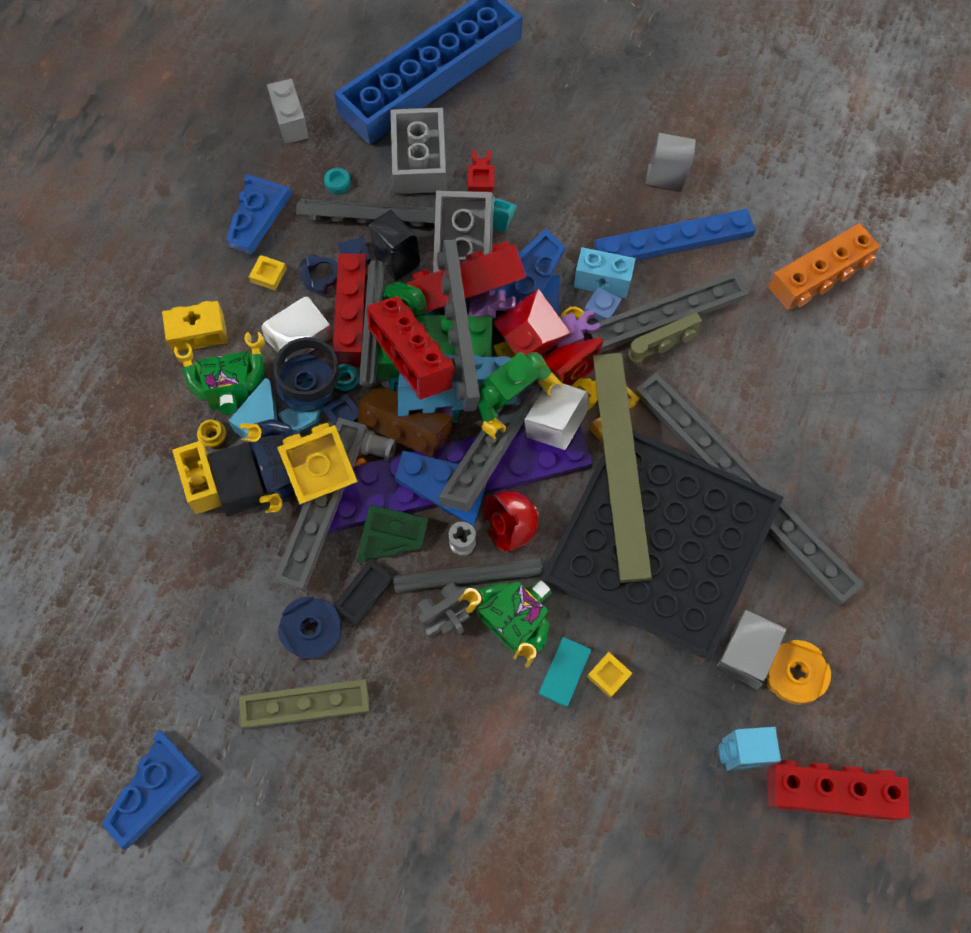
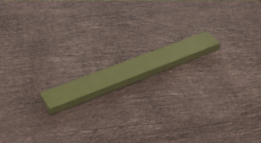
[593,353,652,583]

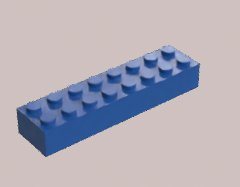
[334,0,522,145]

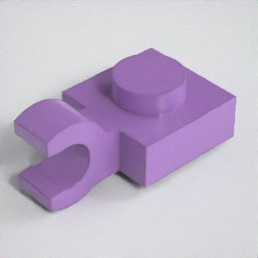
[468,290,515,319]

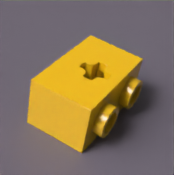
[162,301,228,354]
[172,440,222,515]

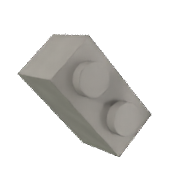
[267,78,309,145]

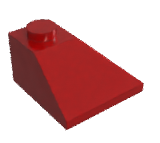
[493,289,571,355]
[537,337,603,386]

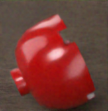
[483,490,539,552]

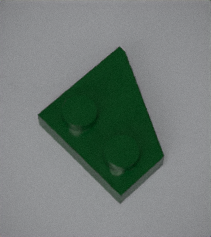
[356,504,428,562]

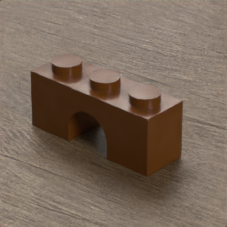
[358,384,453,458]

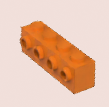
[768,223,881,311]

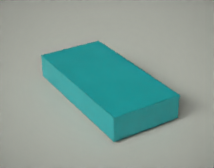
[538,637,592,708]

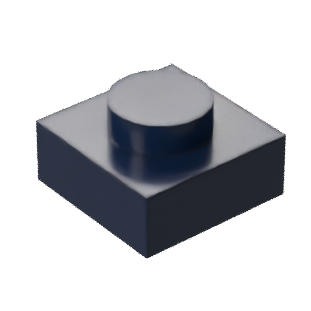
[338,237,371,265]
[323,394,359,426]

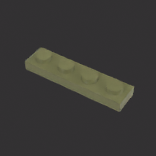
[239,679,370,730]

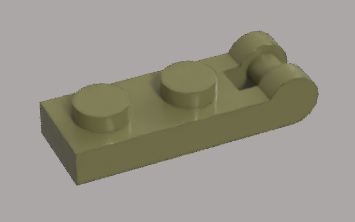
[628,312,702,366]

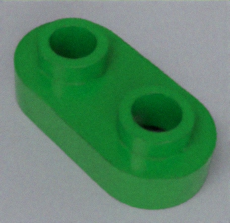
[383,282,426,317]

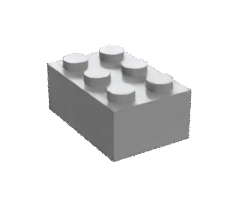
[391,108,447,194]
[433,191,494,272]

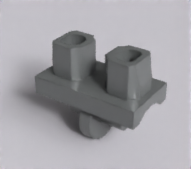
[417,582,476,638]

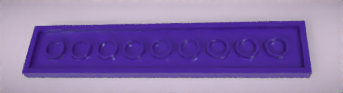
[300,425,593,534]

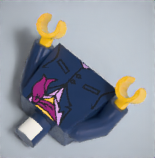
[240,419,301,513]

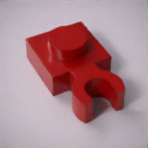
[468,150,494,193]

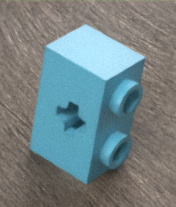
[574,247,636,298]
[719,727,781,772]

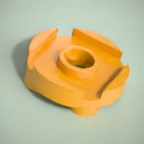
[766,640,831,705]

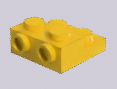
[277,423,358,504]

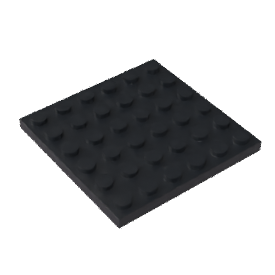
[541,430,784,662]

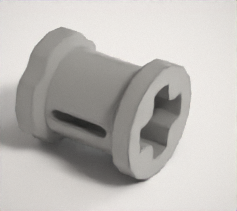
[361,430,397,462]
[448,521,476,556]

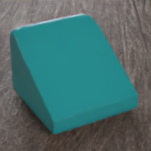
[493,197,517,232]

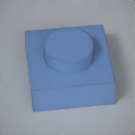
[584,287,622,321]

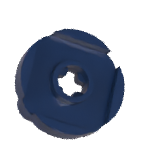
[276,354,334,411]
[278,597,341,661]

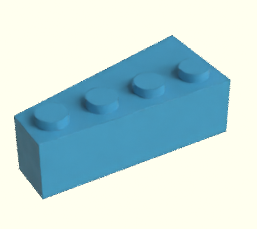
[398,354,517,416]

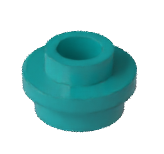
[332,364,360,392]

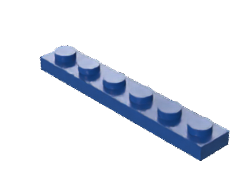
[594,209,756,261]

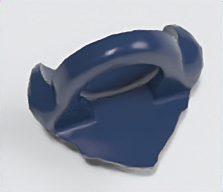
[298,254,338,296]

